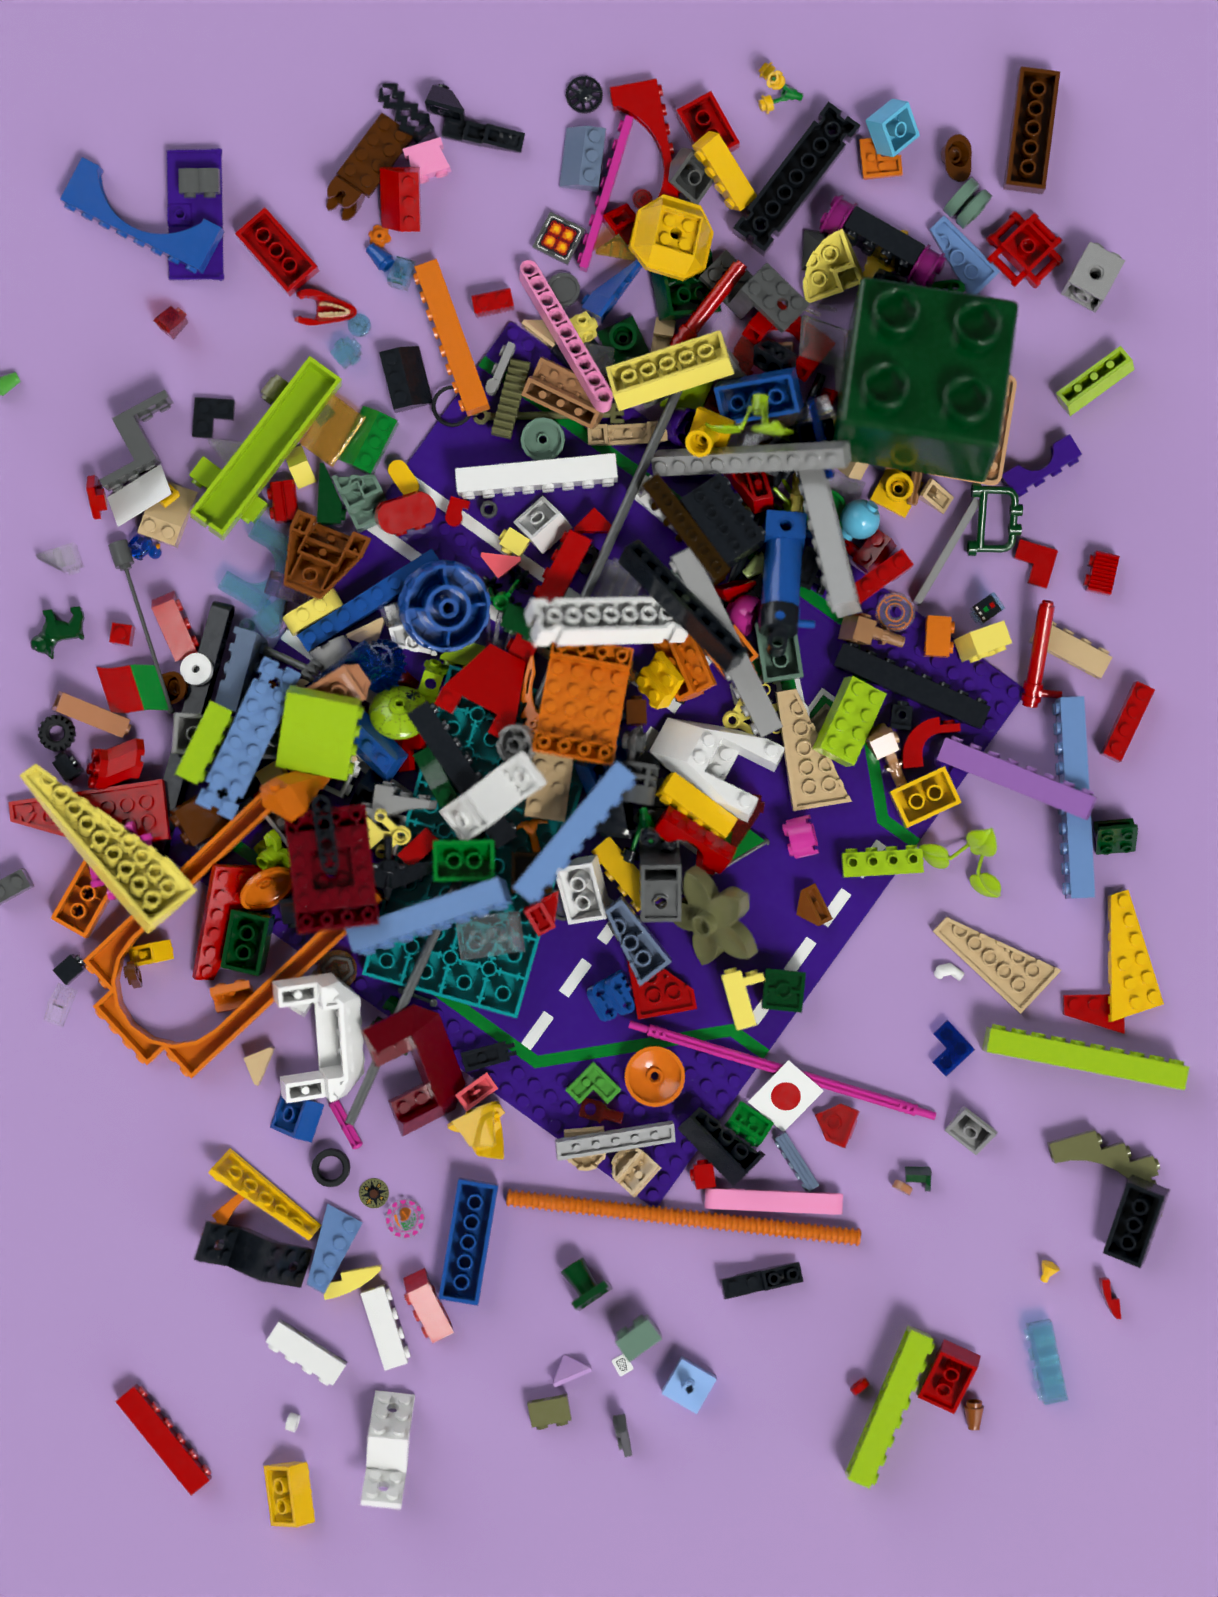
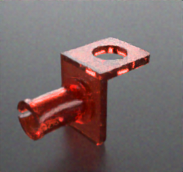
[579,1098,624,1124]

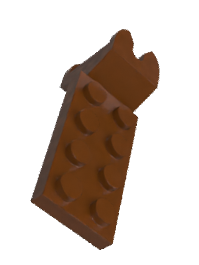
[326,113,413,221]

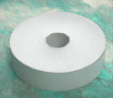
[180,653,213,686]

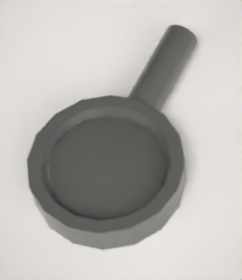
[548,273,580,321]

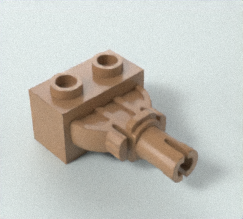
[838,613,905,647]
[866,723,907,787]

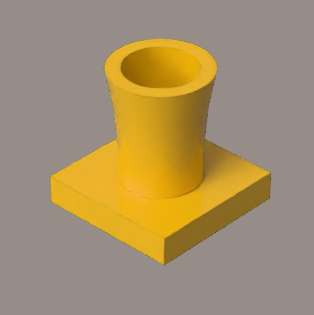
[685,406,736,457]
[869,469,923,519]

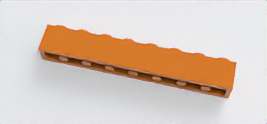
[413,258,490,417]

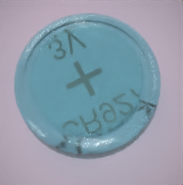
[348,314,371,337]

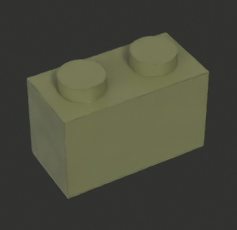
[527,1394,572,1430]

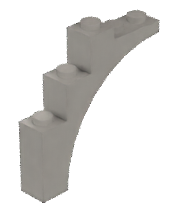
[328,781,437,876]

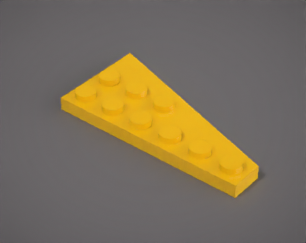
[1108,890,1164,1022]

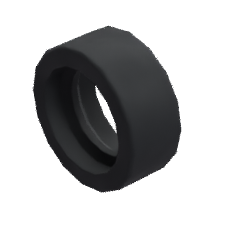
[311,1148,351,1187]

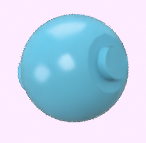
[840,499,880,541]

